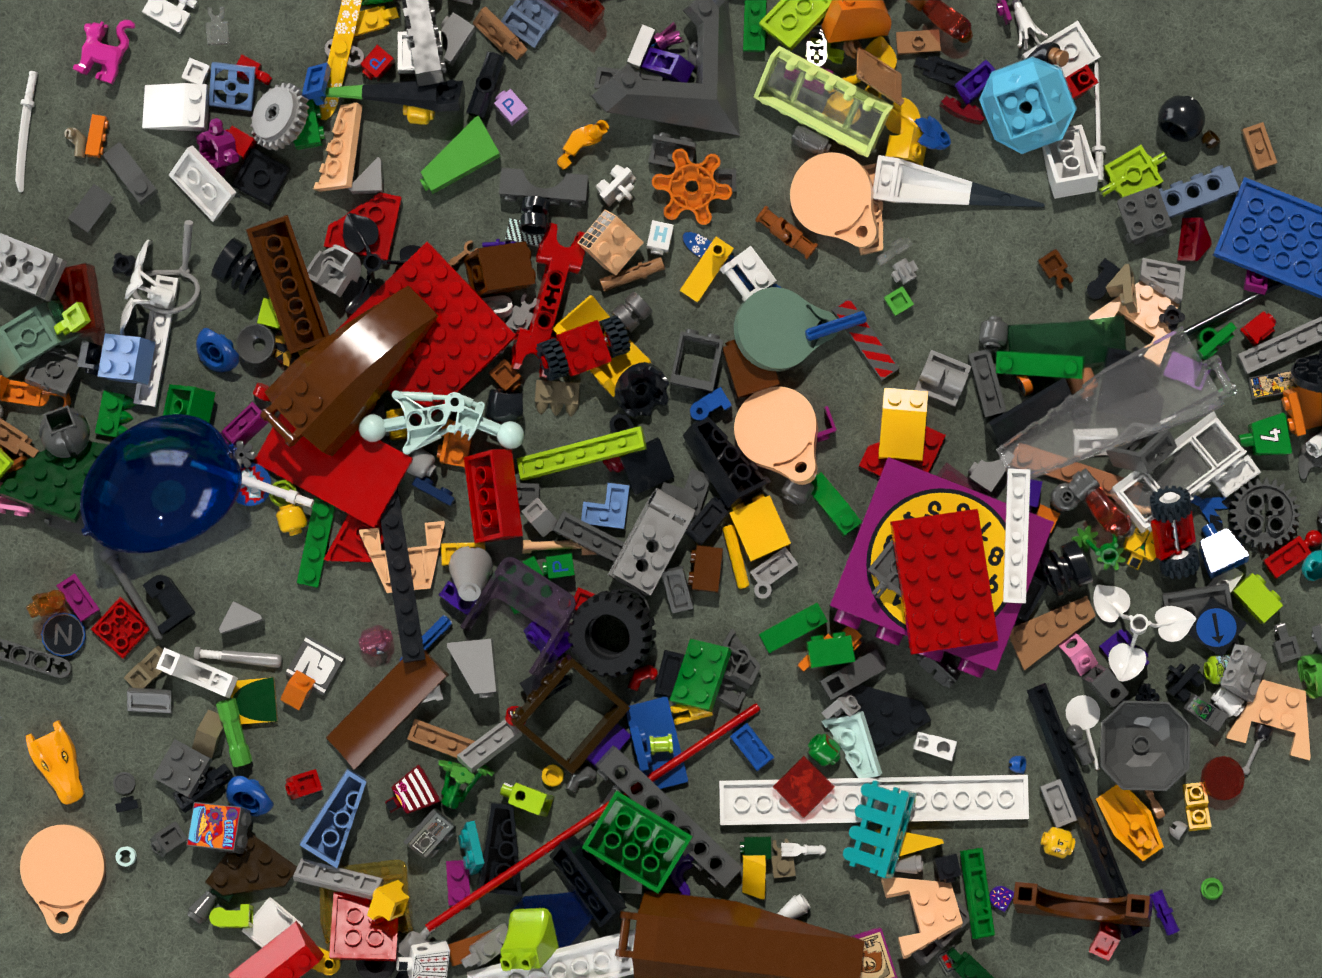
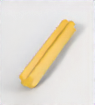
[723,525,749,589]

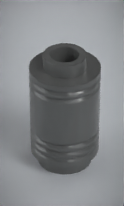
[791,125,832,155]

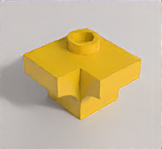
[885,126,926,166]
[367,880,410,921]

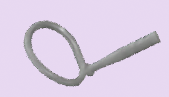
[132,220,200,314]

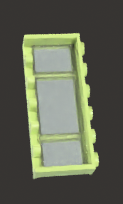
[754,46,894,157]

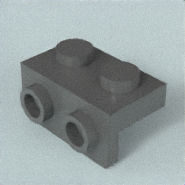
[648,133,696,169]

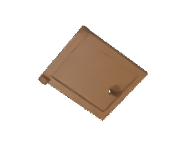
[856,46,904,106]

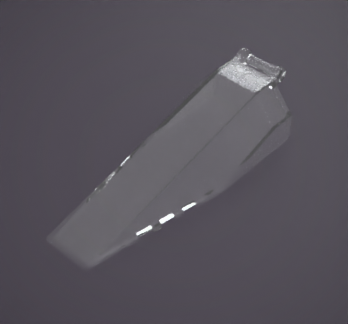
[996,326,1238,479]

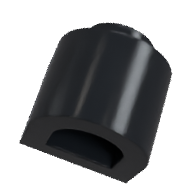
[610,414,635,433]

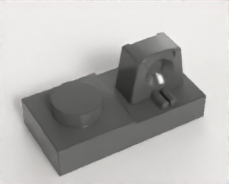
[662,566,694,613]

